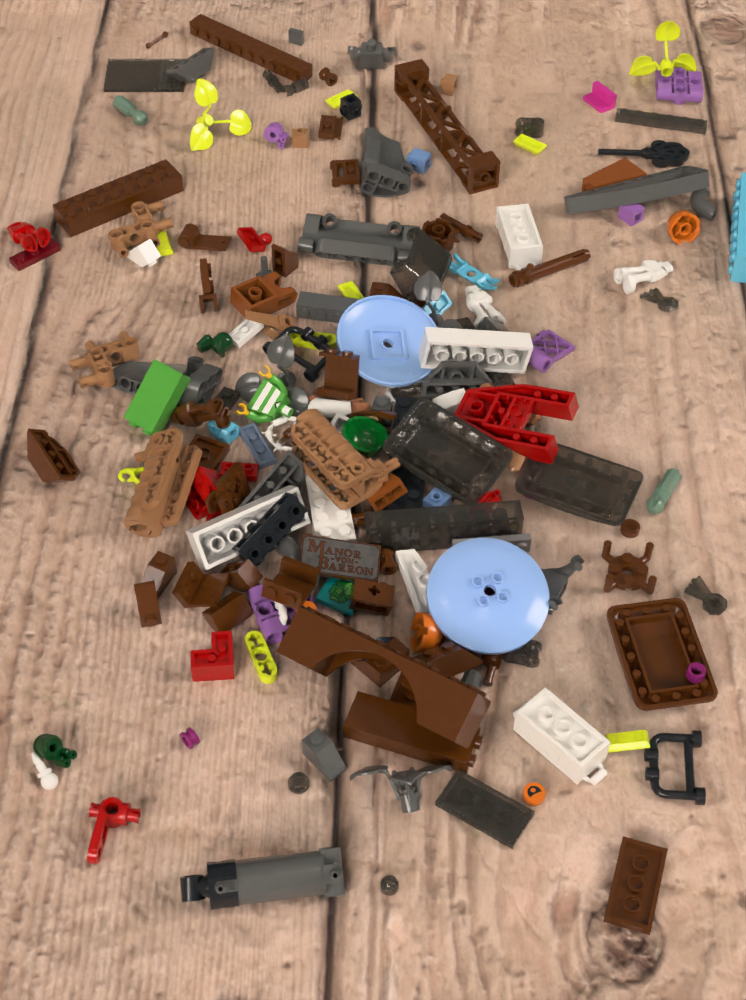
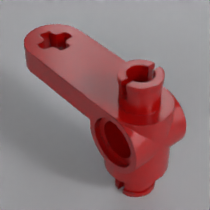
[87,797,141,865]

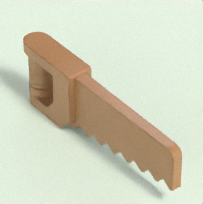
[244,310,295,331]

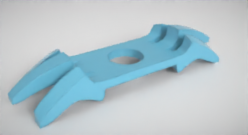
[443,253,500,290]

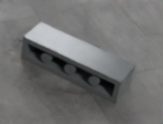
[296,291,360,323]

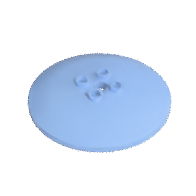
[336,295,437,387]
[426,538,550,655]

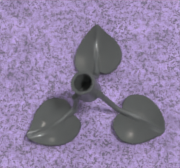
[414,270,463,329]
[235,334,309,417]
[350,765,452,813]

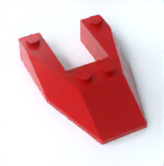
[453,384,579,464]

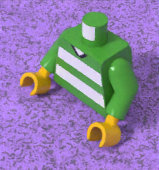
[235,365,294,423]

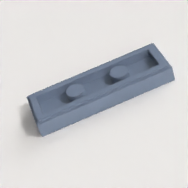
[239,422,277,470]

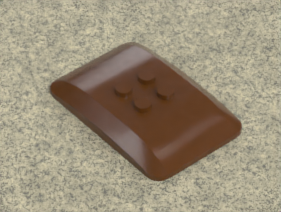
[607,598,718,711]

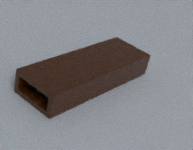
[343,691,483,775]

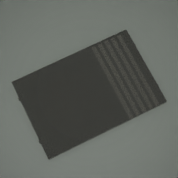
[103,59,185,92]

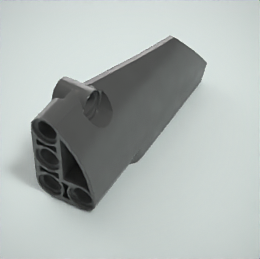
[360,127,414,198]
[112,356,222,406]

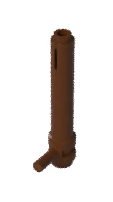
[509,249,591,288]

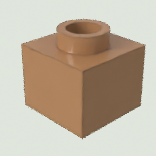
[440,73,458,96]
[292,128,308,148]
[503,449,531,473]

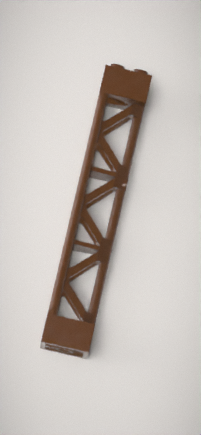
[394,59,501,195]

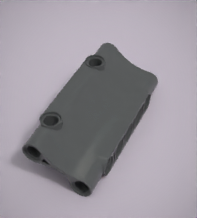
[298,213,420,266]

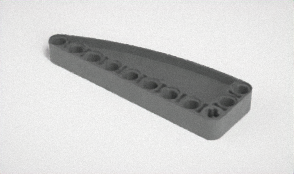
[564,166,710,214]

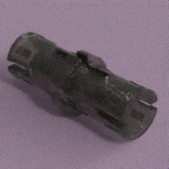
[262,70,284,93]

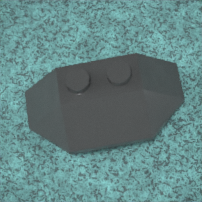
[166,47,215,84]
[421,361,492,398]
[238,450,304,508]

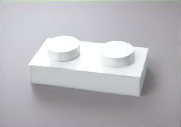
[229,319,264,348]

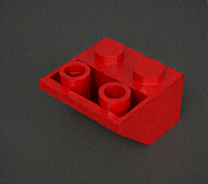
[185,466,220,520]

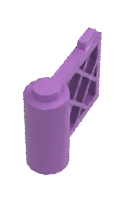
[528,329,575,373]

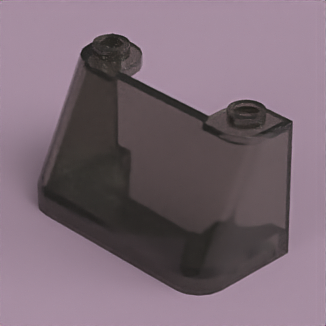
[390,227,452,303]

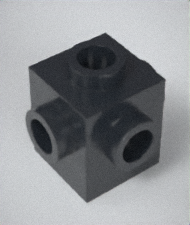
[340,93,362,121]

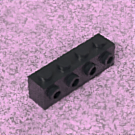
[232,492,308,566]

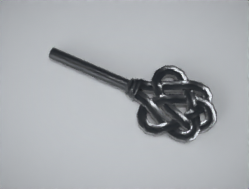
[598,140,690,168]

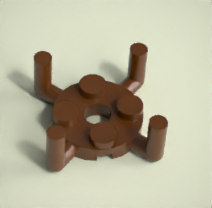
[601,540,657,595]

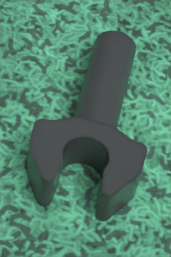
[256,256,272,277]

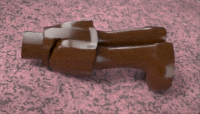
[170,398,231,429]

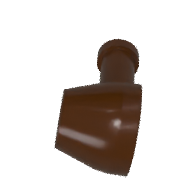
[481,654,502,686]

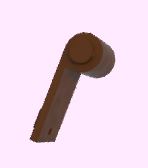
[178,223,232,251]

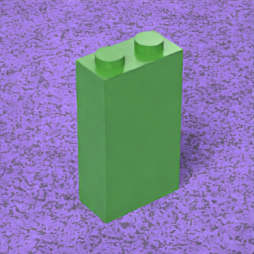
[124,359,191,436]

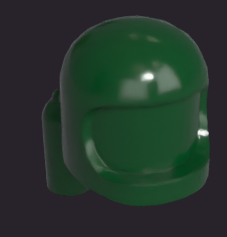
[196,332,233,358]
[33,734,77,768]

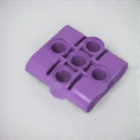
[655,67,703,105]
[247,584,313,644]

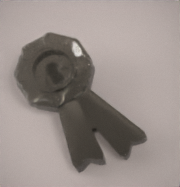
[640,288,678,312]
[684,576,727,615]

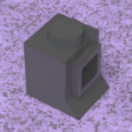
[371,396,393,428]

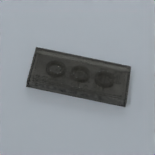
[435,769,535,849]

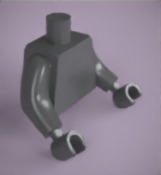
[347,39,396,69]
[541,555,584,615]

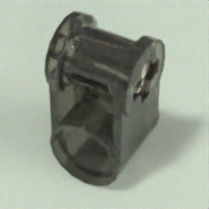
[515,117,544,138]
[502,640,542,668]

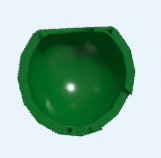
[341,416,389,458]

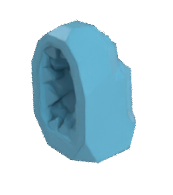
[207,420,240,444]

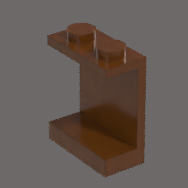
[316,348,360,401]
[261,556,321,609]

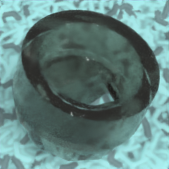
[380,875,399,896]

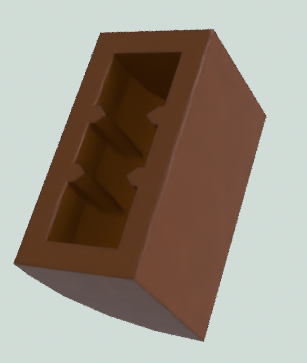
[202,591,253,632]

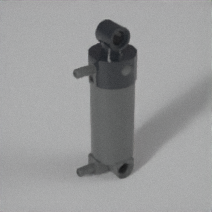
[180,846,345,910]

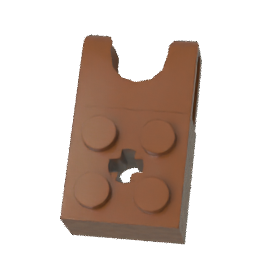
[230,272,298,319]

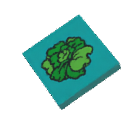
[315,578,355,617]

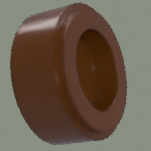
[620,519,640,538]

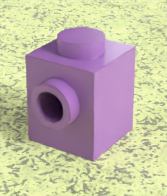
[618,203,645,227]

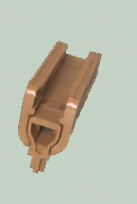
[291,409,401,510]
[124,427,202,538]

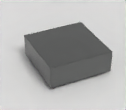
[288,28,304,46]

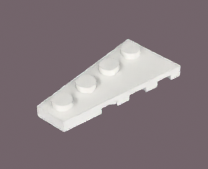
[395,549,430,613]

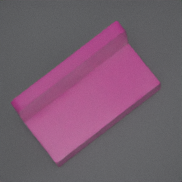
[583,81,617,113]

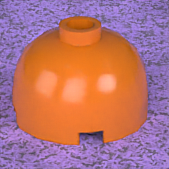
[667,210,701,244]
[410,612,446,653]

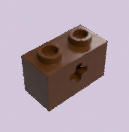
[349,578,395,616]

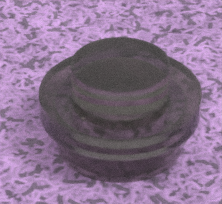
[288,772,310,794]

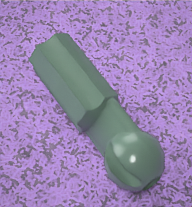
[113,95,148,126]
[646,468,682,514]

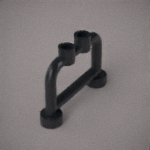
[262,326,331,383]
[644,730,706,805]

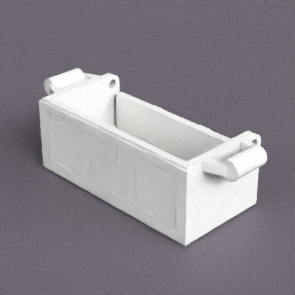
[495,204,543,270]
[513,687,610,786]

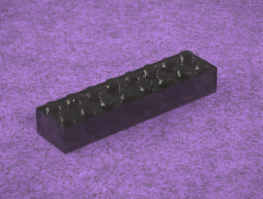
[364,500,524,553]

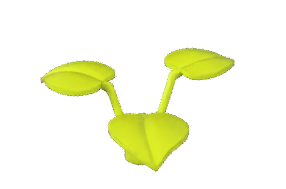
[629,21,696,77]
[190,79,252,151]

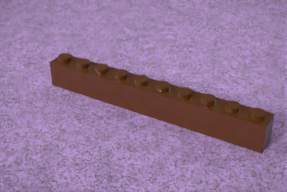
[189,14,312,85]

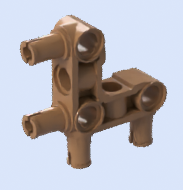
[108,200,174,258]
[69,331,140,389]

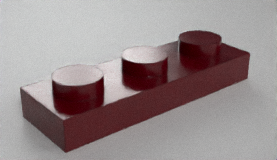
[9,237,61,271]

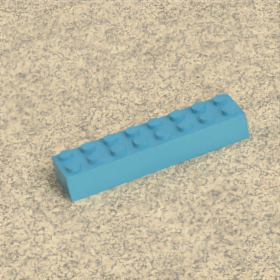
[727,172,746,283]

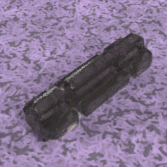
[391,382,423,398]

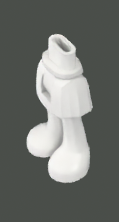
[613,260,673,294]
[465,285,506,330]

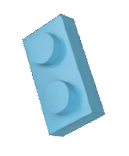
[422,290,453,315]

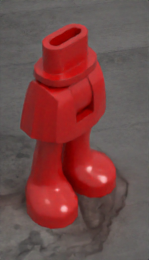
[7,222,51,252]

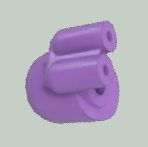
[263,122,289,149]

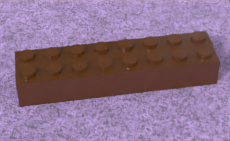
[53,159,184,237]

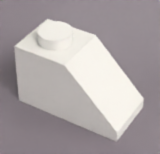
[127,239,161,267]

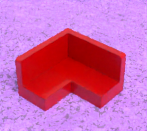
[191,631,235,682]

